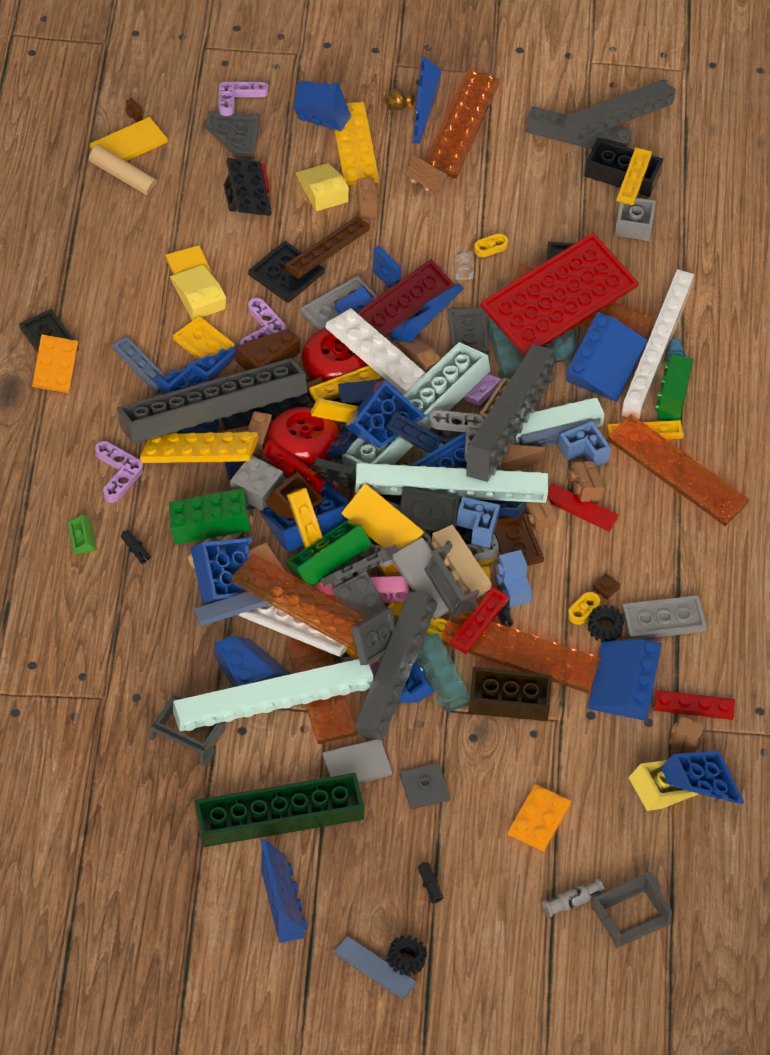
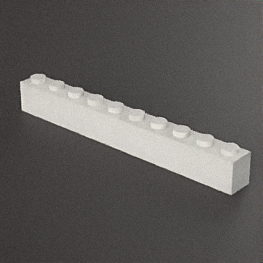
[622,269,694,421]

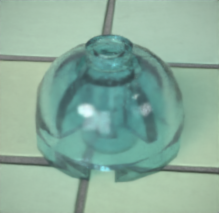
[544,330,578,364]

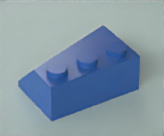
[294,81,351,131]
[345,380,426,448]
[191,538,252,605]
[214,636,291,687]
[661,751,744,804]

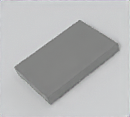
[322,739,392,784]

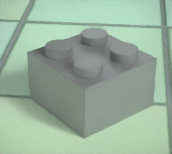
[615,198,656,241]
[230,456,283,511]

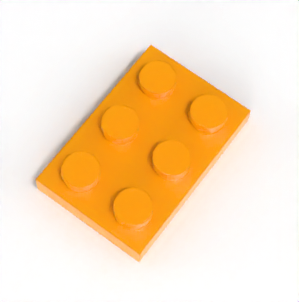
[32,334,78,394]
[508,784,572,852]

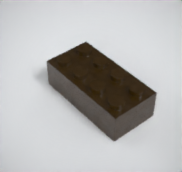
[468,667,552,721]

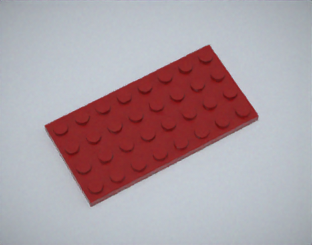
[480,232,639,357]

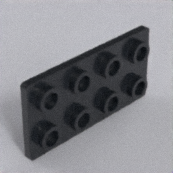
[223,158,272,216]

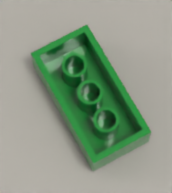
[169,488,251,545]
[285,519,372,587]

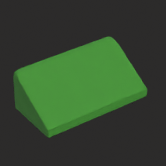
[68,514,97,554]

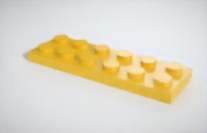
[334,102,379,186]
[140,432,259,463]

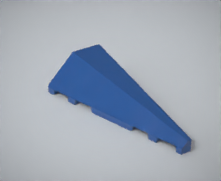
[413,57,441,144]
[389,284,464,342]
[155,343,240,394]
[394,619,434,703]

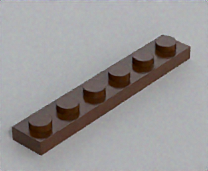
[285,216,370,279]

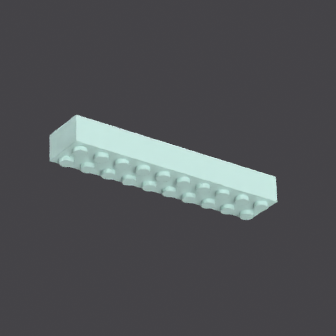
[341,342,490,473]

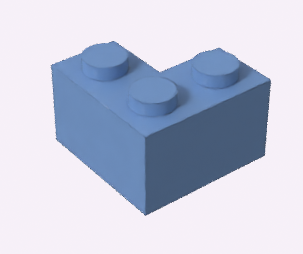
[558,421,611,467]
[456,497,500,548]
[495,550,532,608]

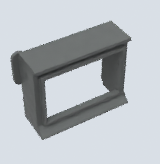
[424,540,480,618]
[149,693,226,766]
[591,872,672,949]

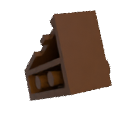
[235,329,301,371]

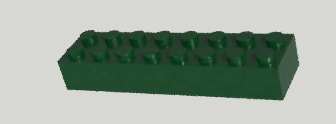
[194,773,364,848]

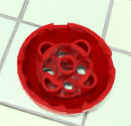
[302,328,368,382]
[267,407,341,468]

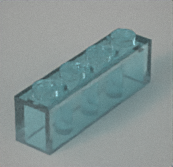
[487,317,524,380]
[416,633,470,713]

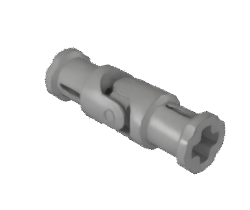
[541,878,605,918]

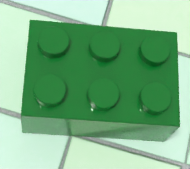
[655,354,693,421]

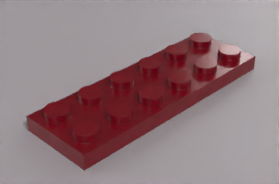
[357,259,455,338]

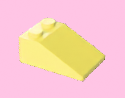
[296,163,349,212]
[170,265,226,320]
[628,760,698,811]

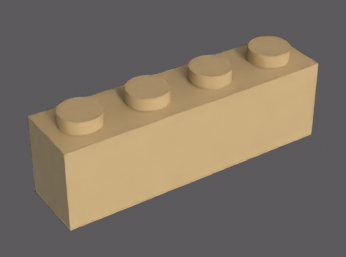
[430,525,492,600]

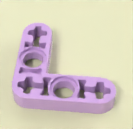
[219,82,269,116]
[240,298,286,345]
[95,441,143,503]

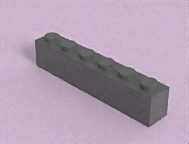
[526,106,632,149]

